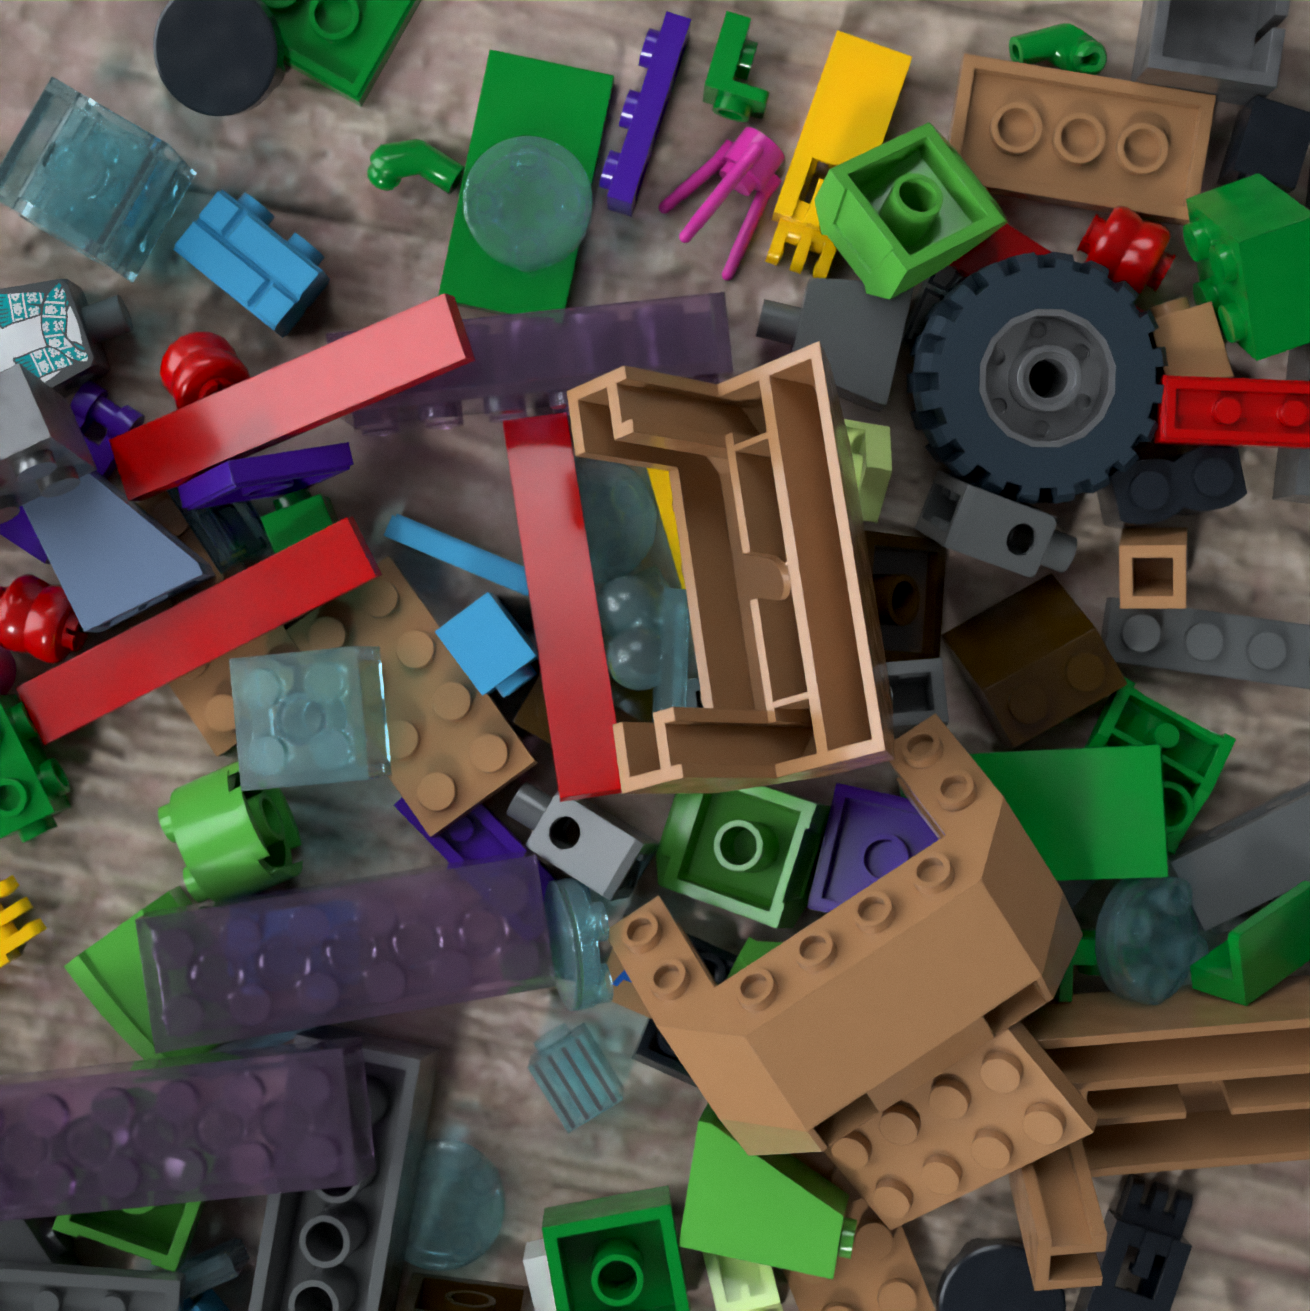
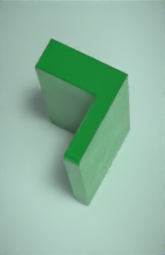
[1190,880,1310,1006]

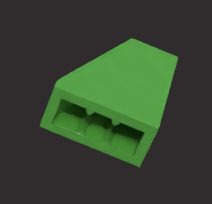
[679,1103,858,1279]

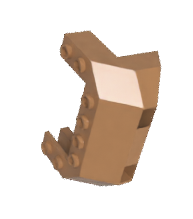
[567,341,895,794]
[604,713,1083,1156]
[1009,975,1310,1291]

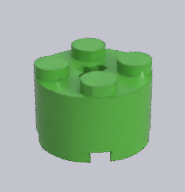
[158,757,303,906]

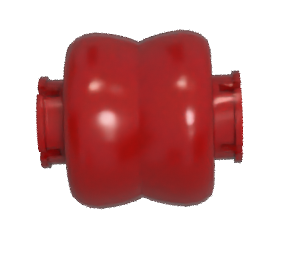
[1076,206,1176,296]
[159,331,250,409]
[0,574,88,664]

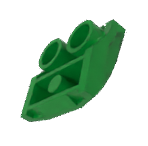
[1084,677,1236,855]

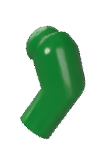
[1009,23,1107,75]
[367,139,465,195]

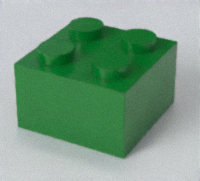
[1183,173,1310,361]
[542,1185,691,1311]

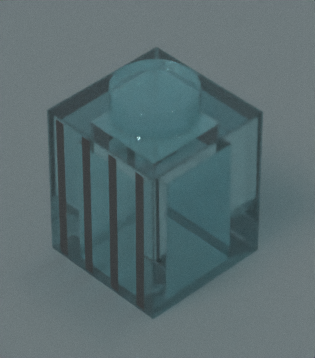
[527,1023,624,1133]

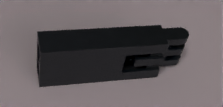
[1073,1174,1193,1311]

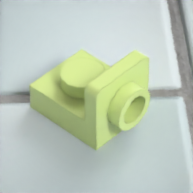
[844,419,892,523]
[702,1252,783,1311]

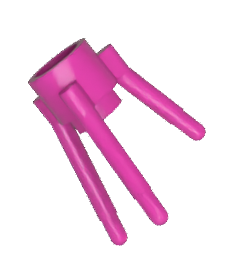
[658,127,785,281]

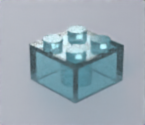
[229,646,392,791]

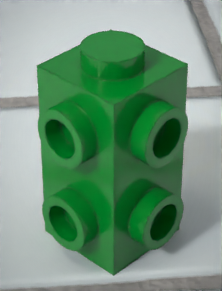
[0,694,71,844]

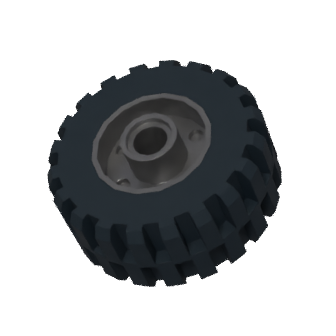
[906,252,1168,504]

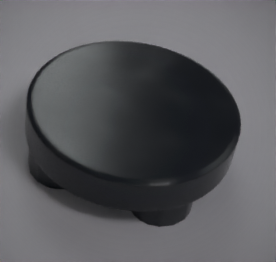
[153,0,286,116]
[936,1238,1066,1311]

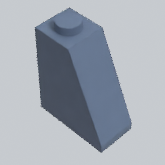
[22,470,216,633]

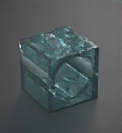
[0,76,196,283]

